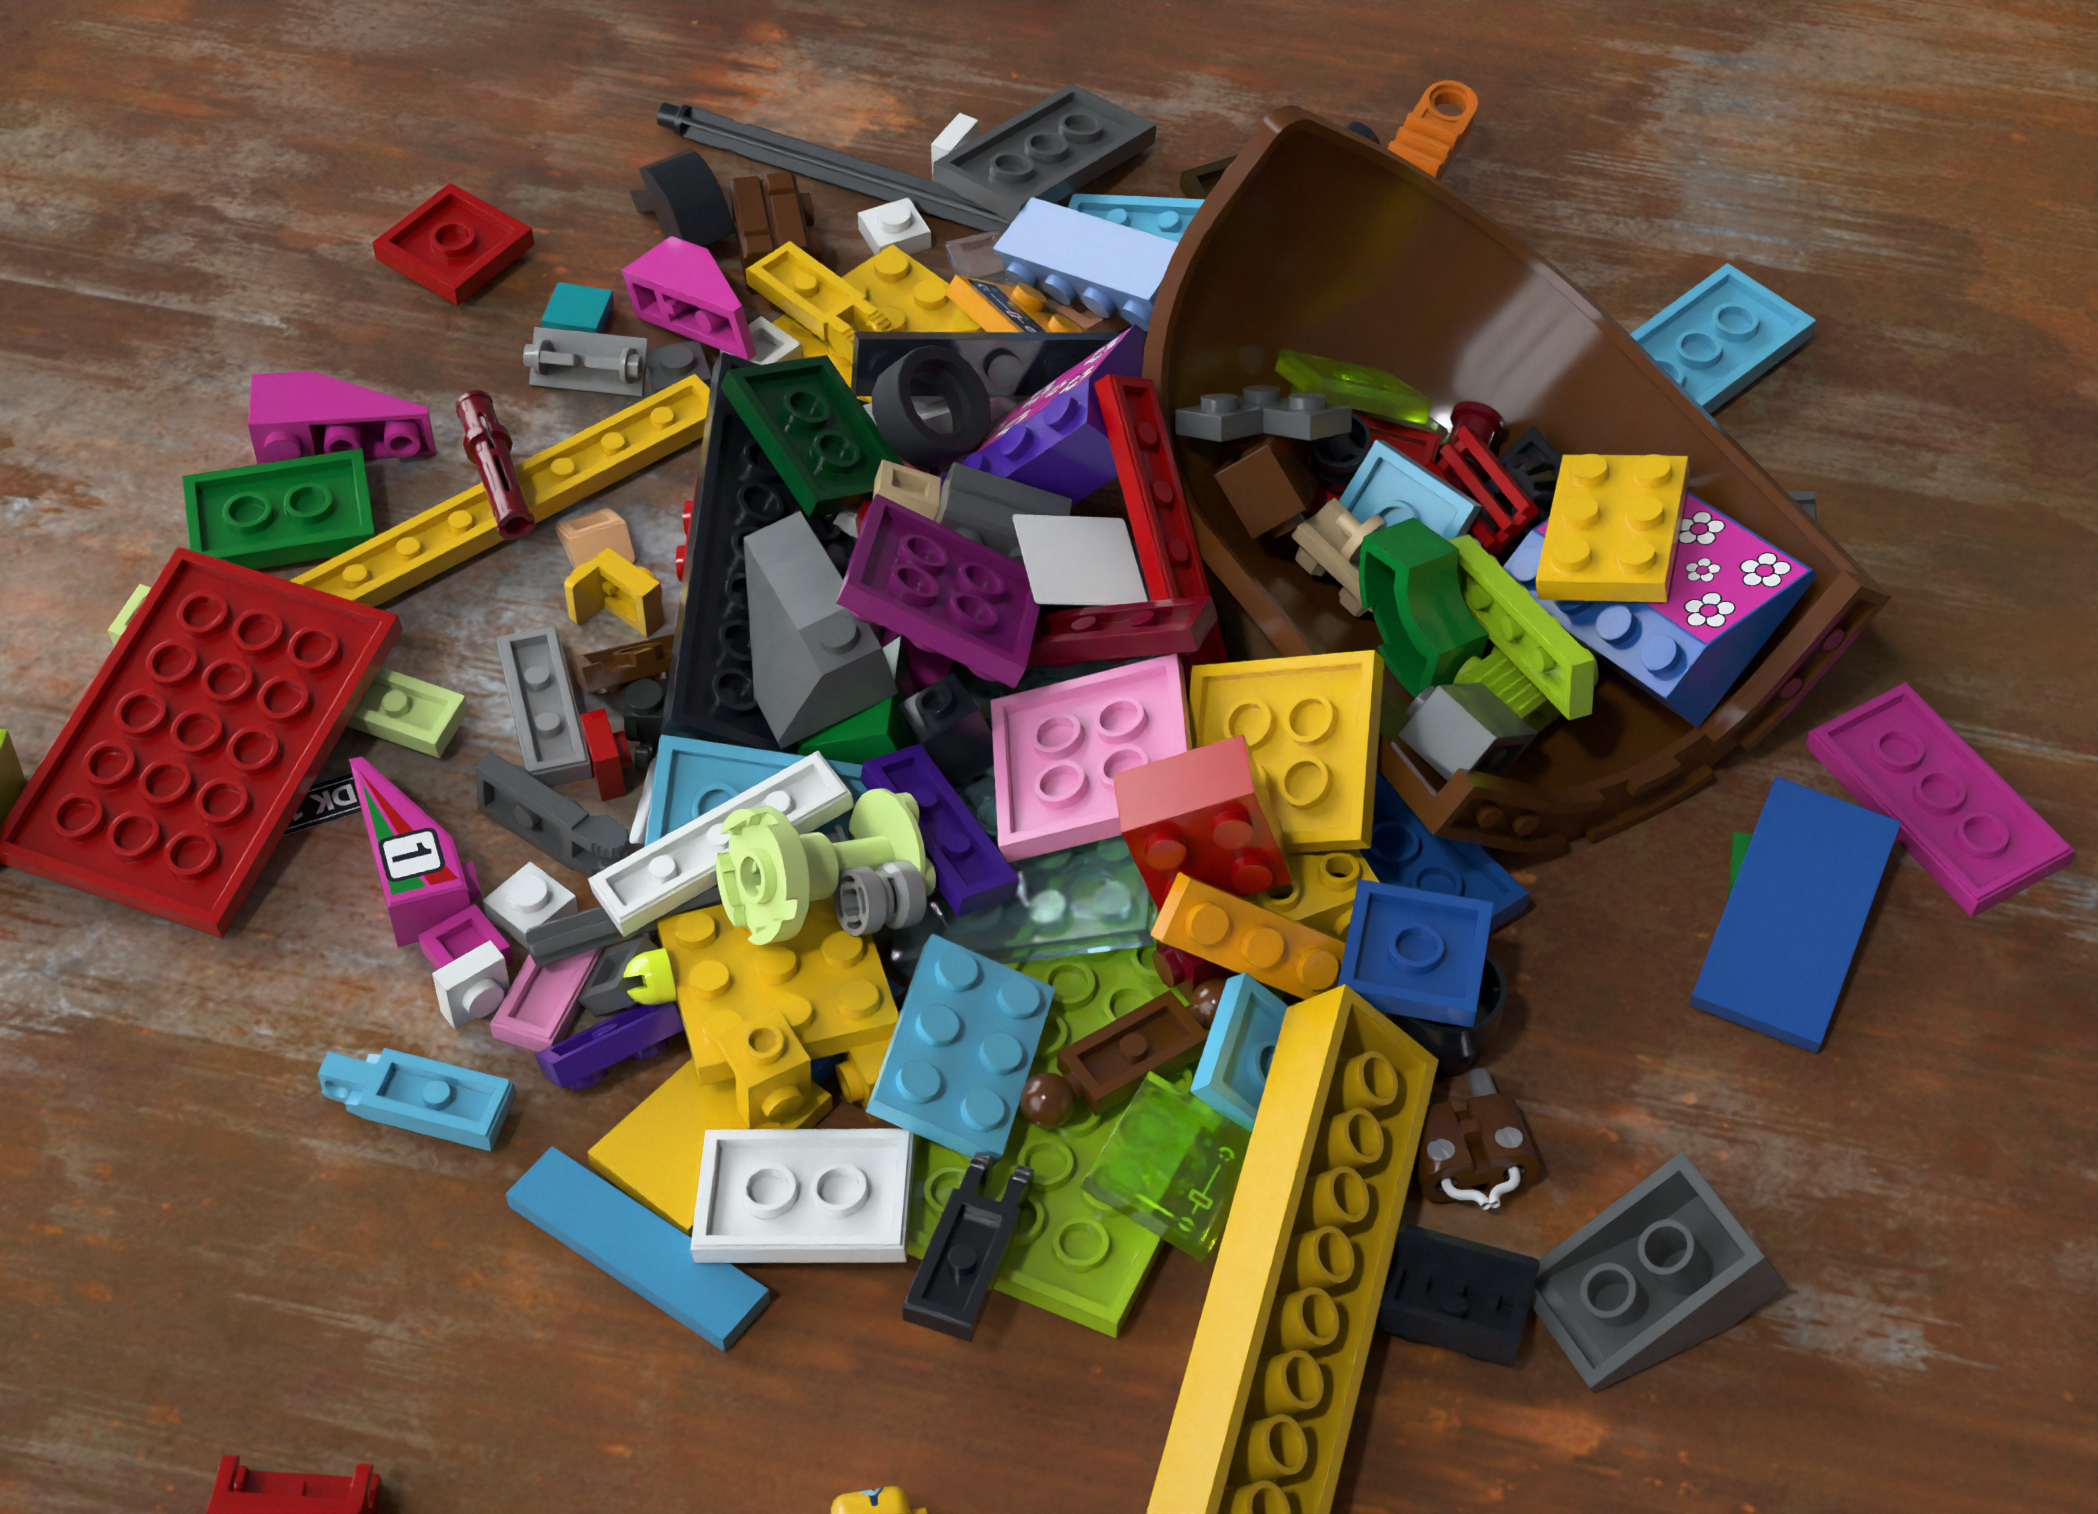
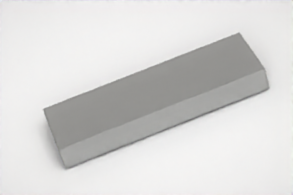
[496,625,593,787]

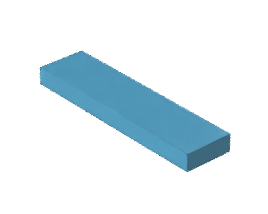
[506,1146,770,1353]

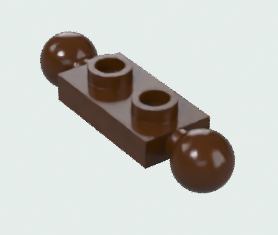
[1020,978,1227,1129]

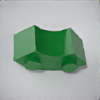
[1359,517,1489,699]

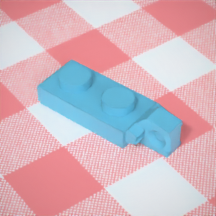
[318,1048,516,1152]

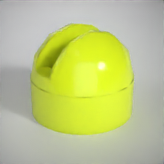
[624,948,677,1006]

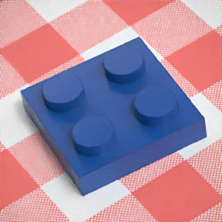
[1338,879,1494,1028]

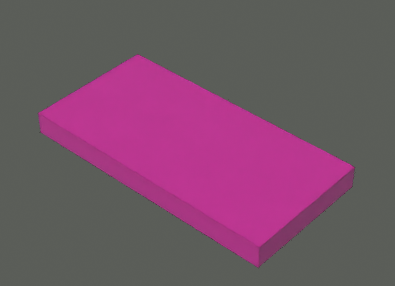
[1805,682,2075,918]

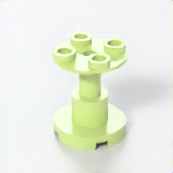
[716,788,936,945]

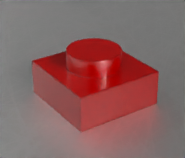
[580,708,633,801]

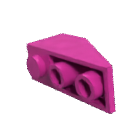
[248,371,436,464]

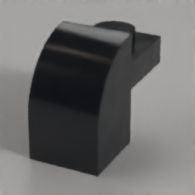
[630,149,737,247]

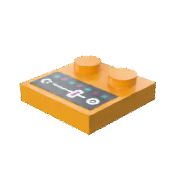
[944,274,1083,333]

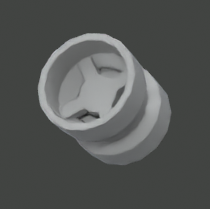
[833,860,927,936]

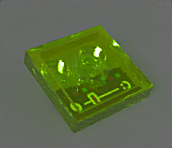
[1275,348,1433,424]
[1080,1071,1252,1262]

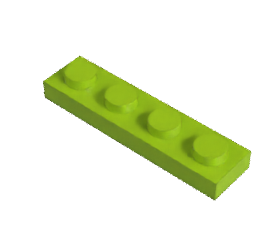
[1447,534,1599,720]

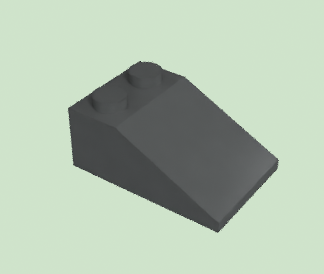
[1530,1151,1787,1393]

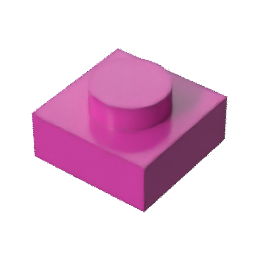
[418,904,513,970]

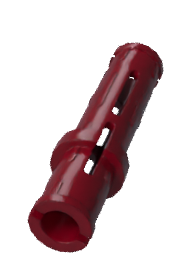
[455,390,536,540]

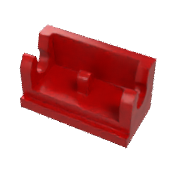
[205,1455,383,1514]

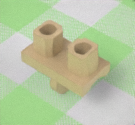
[1291,498,1387,617]

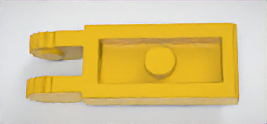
[746,241,894,363]

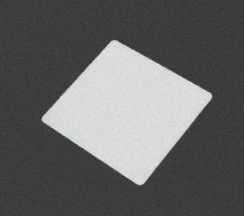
[1012,514,1148,606]

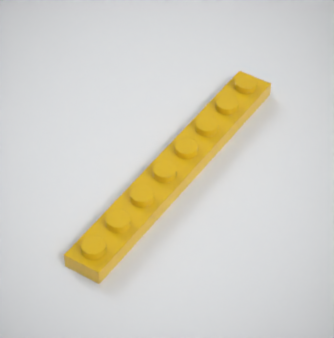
[290,374,710,607]

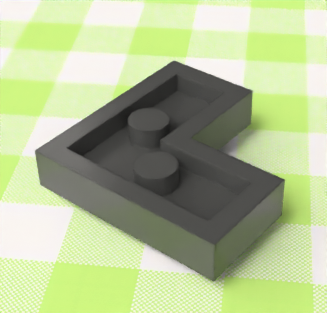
[1175,385,1352,442]

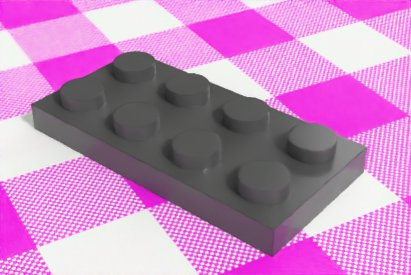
[932,84,1157,222]

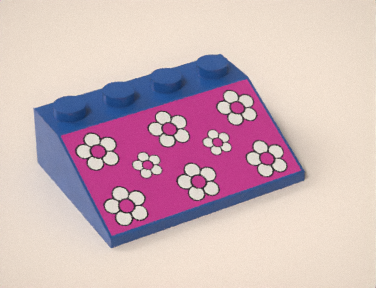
[1502,491,1818,729]

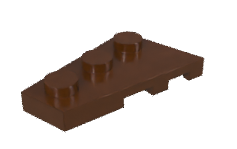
[570,633,675,694]

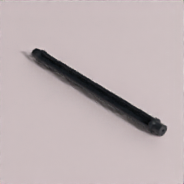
[657,102,1012,237]

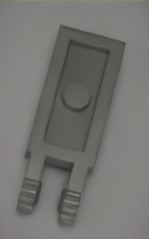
[476,751,630,878]

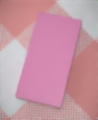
[490,945,608,1052]

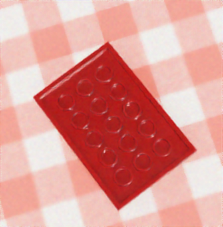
[0,546,403,939]

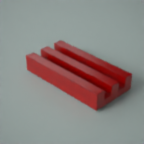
[1424,425,1540,555]

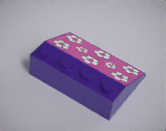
[934,324,1144,506]

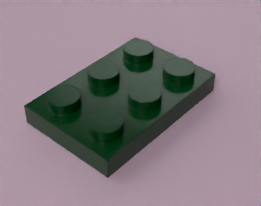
[720,355,904,518]

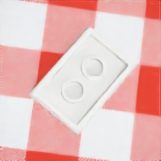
[690,1129,916,1263]

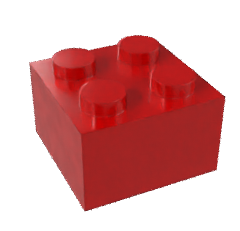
[1112,735,1293,914]

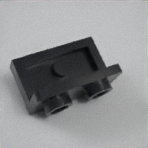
[1375,1223,1540,1366]

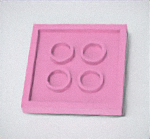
[991,653,1193,863]

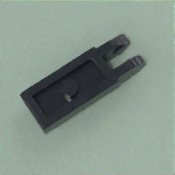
[902,1152,1035,1342]

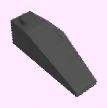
[744,511,899,749]

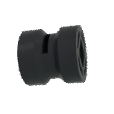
[1310,413,1372,492]

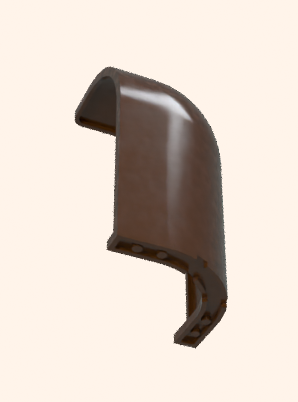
[1142,105,1892,853]

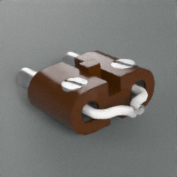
[1413,1068,1540,1210]

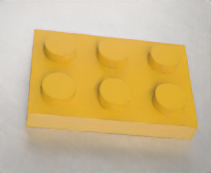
[1535,454,1690,603]

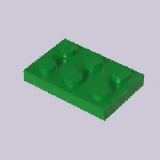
[182,448,376,570]

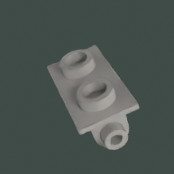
[523,327,649,397]

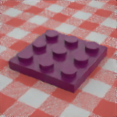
[836,493,1041,689]

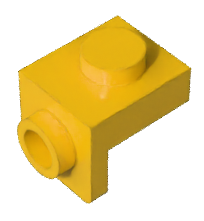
[564,547,665,638]
[718,1008,811,1130]

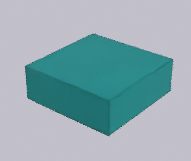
[541,282,614,334]

